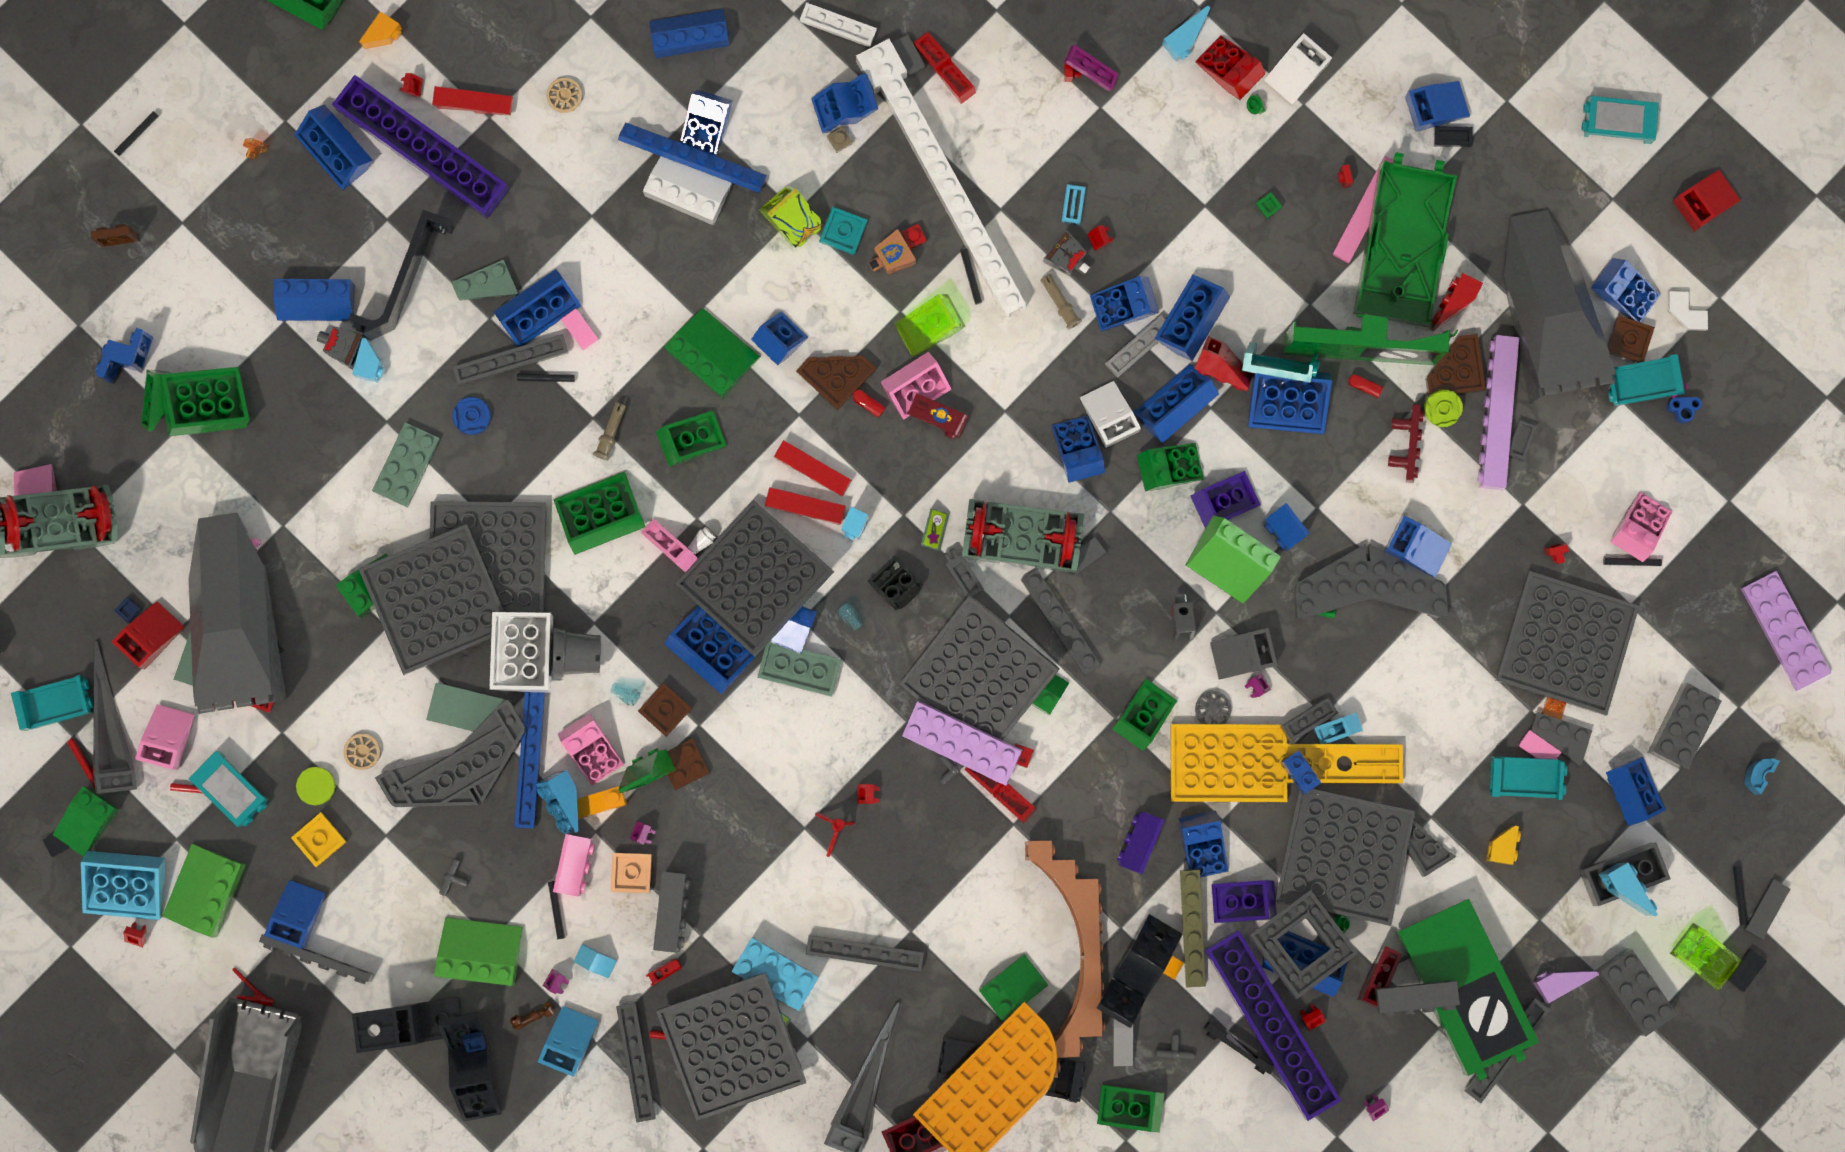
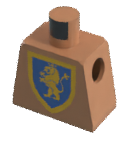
[868,229,916,274]

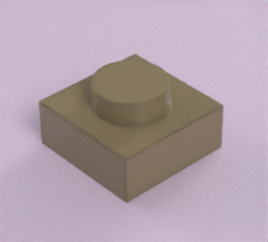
[827,127,853,153]

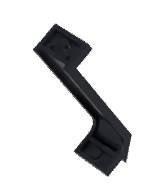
[348,210,454,341]
[937,1037,1087,1103]

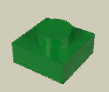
[1255,192,1282,219]

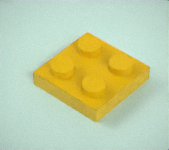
[291,812,347,867]

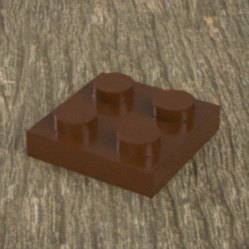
[90,224,140,247]
[1608,315,1655,363]
[638,683,692,737]
[667,738,710,791]

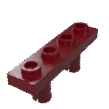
[1388,404,1424,483]

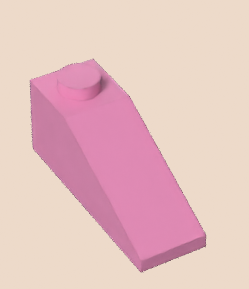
[641,518,698,572]

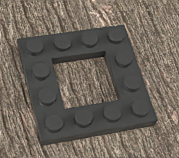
[1249,890,1358,1000]

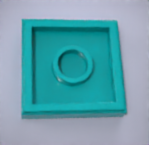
[819,207,868,256]

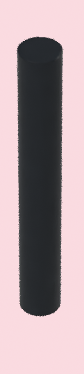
[114,111,159,156]
[960,248,982,305]
[517,373,575,382]
[1603,557,1662,566]
[1733,866,1748,925]
[548,881,565,940]

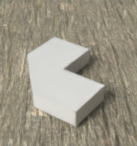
[1668,291,1708,331]

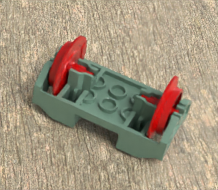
[0,485,118,558]
[962,499,1084,573]

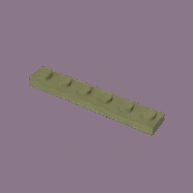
[1180,869,1206,988]

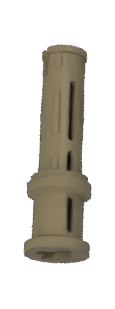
[1040,274,1082,330]
[592,402,627,461]

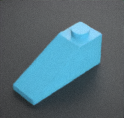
[1162,6,1210,61]

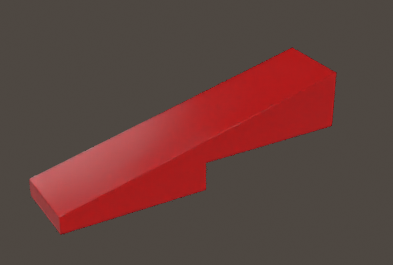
[913,32,976,104]
[432,86,513,116]
[774,440,852,497]
[764,487,846,525]
[964,767,1036,824]

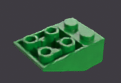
[1137,443,1204,492]

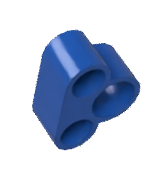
[1666,397,1702,424]

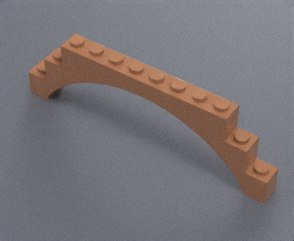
[1025,841,1105,1078]

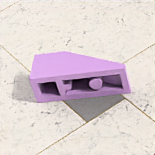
[1533,971,1599,1003]

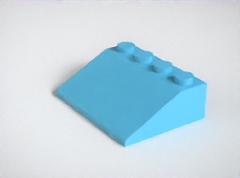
[81,851,166,920]

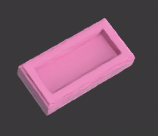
[561,309,599,351]
[1518,730,1561,759]

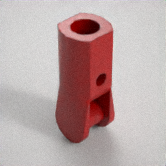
[1348,375,1383,398]
[853,390,885,419]
[645,957,682,986]

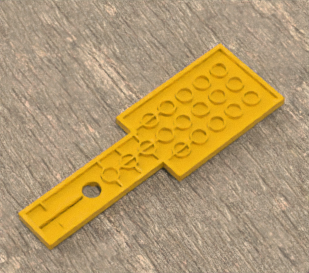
[1170,724,1403,802]

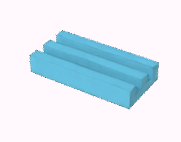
[1061,184,1086,225]

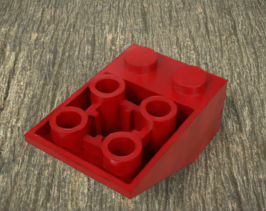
[1195,35,1265,100]
[1672,170,1741,232]
[1431,273,1483,331]
[1194,336,1253,391]
[111,601,185,669]

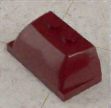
[881,1116,947,1152]

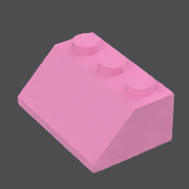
[880,352,951,420]
[553,834,595,897]

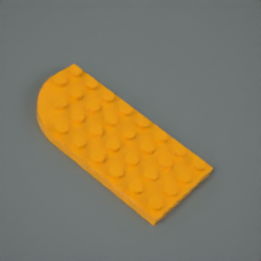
[913,1002,1058,1152]

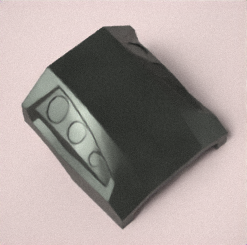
[867,555,923,611]

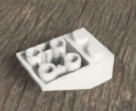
[1264,33,1332,105]
[1080,381,1141,448]

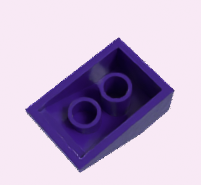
[1190,471,1261,529]
[1212,880,1277,923]

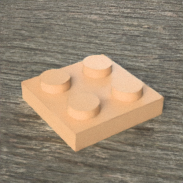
[611,853,652,893]

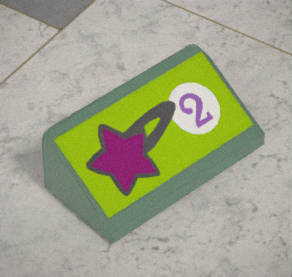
[921,508,949,551]

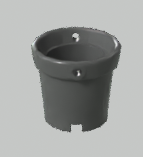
[552,628,601,678]

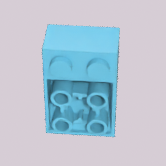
[1599,863,1658,916]

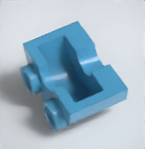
[1744,758,1780,795]

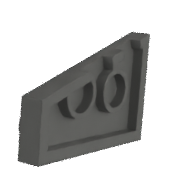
[1530,712,1592,767]
[1407,821,1456,877]

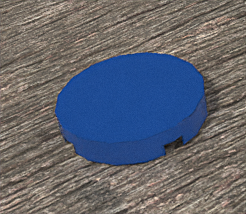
[452,397,491,435]

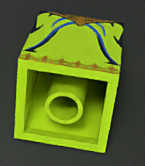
[759,185,824,248]

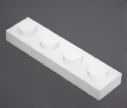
[800,2,877,47]

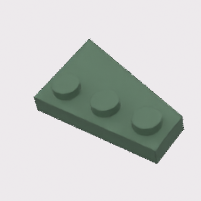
[451,260,519,301]

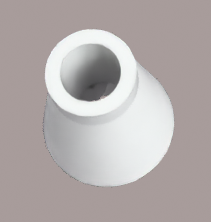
[688,527,716,555]

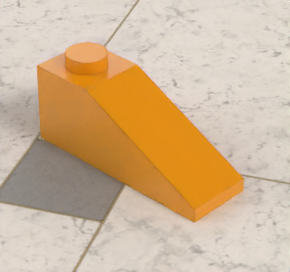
[577,786,627,819]

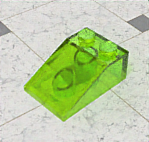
[894,294,966,356]
[1670,923,1742,992]

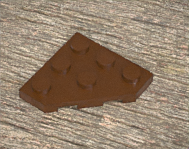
[1425,334,1486,396]
[796,355,877,411]

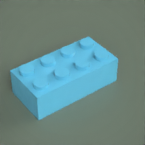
[731,937,819,1011]

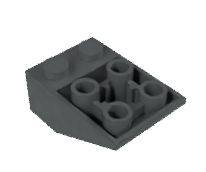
[1210,628,1278,680]

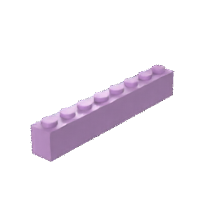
[1477,335,1519,490]

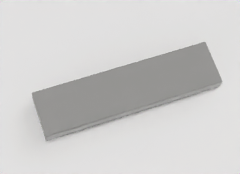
[1105,314,1166,378]

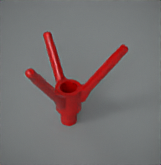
[815,813,855,857]
[232,968,274,1006]

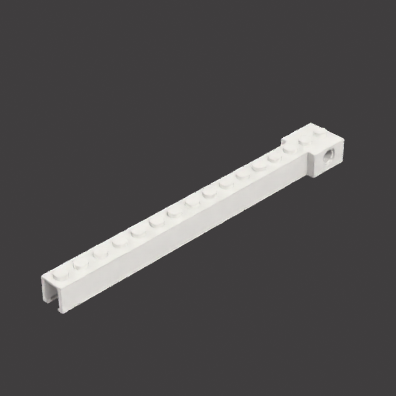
[856,39,1026,319]

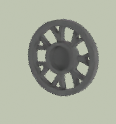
[1195,691,1231,724]

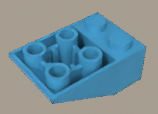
[536,770,579,834]
[538,1006,599,1077]

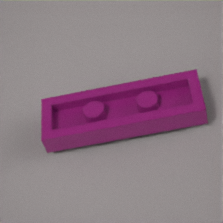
[1065,44,1119,91]

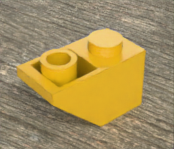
[1486,826,1521,865]

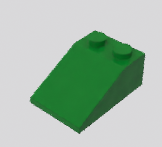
[141,369,171,431]
[656,411,727,467]
[335,554,388,618]
[1112,679,1177,751]
[618,748,676,793]
[53,786,120,857]
[979,954,1048,1022]
[1097,1085,1164,1133]

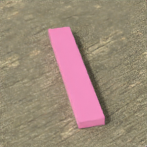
[1332,156,1393,264]

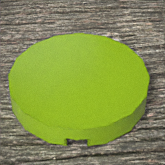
[1424,389,1463,427]
[296,767,336,806]

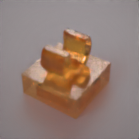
[243,138,269,160]
[1542,697,1566,720]

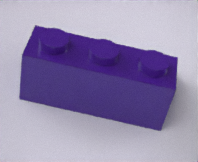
[1117,811,1165,874]

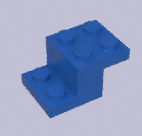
[811,74,878,133]
[96,328,153,384]

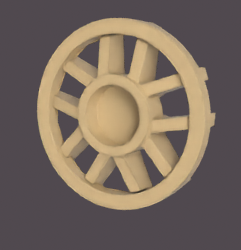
[547,78,582,113]
[344,734,380,770]

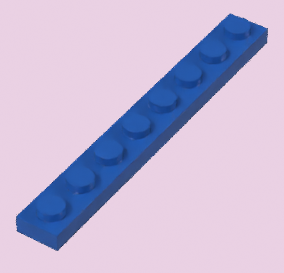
[618,122,767,193]
[515,692,545,829]

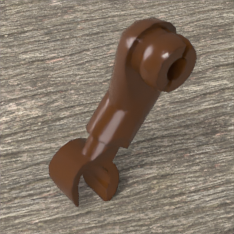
[510,1002,554,1030]

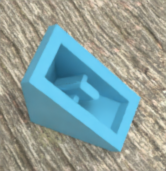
[573,944,617,978]

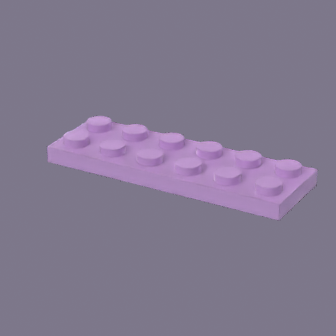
[1741,571,1831,691]
[902,701,1023,786]

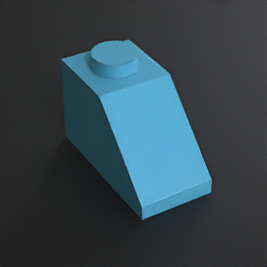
[352,338,384,383]
[841,507,869,541]
[1314,712,1363,744]

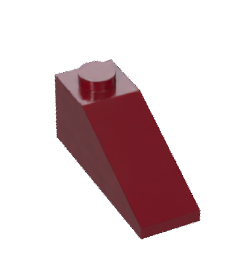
[1357,946,1403,1008]

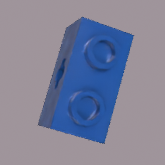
[1281,751,1321,795]

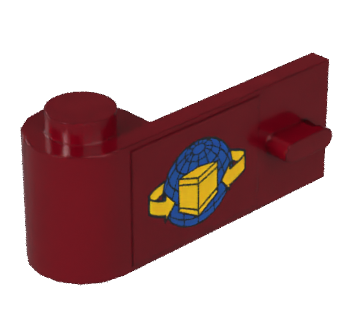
[907,393,969,440]

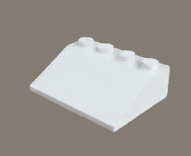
[643,156,733,225]
[490,612,554,693]

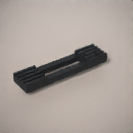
[1204,1022,1274,1075]

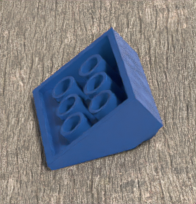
[1248,372,1332,434]
[664,606,763,695]

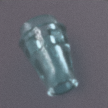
[836,601,863,631]
[610,682,640,706]

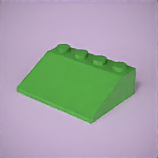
[1185,515,1281,603]
[162,844,246,938]
[434,917,523,986]

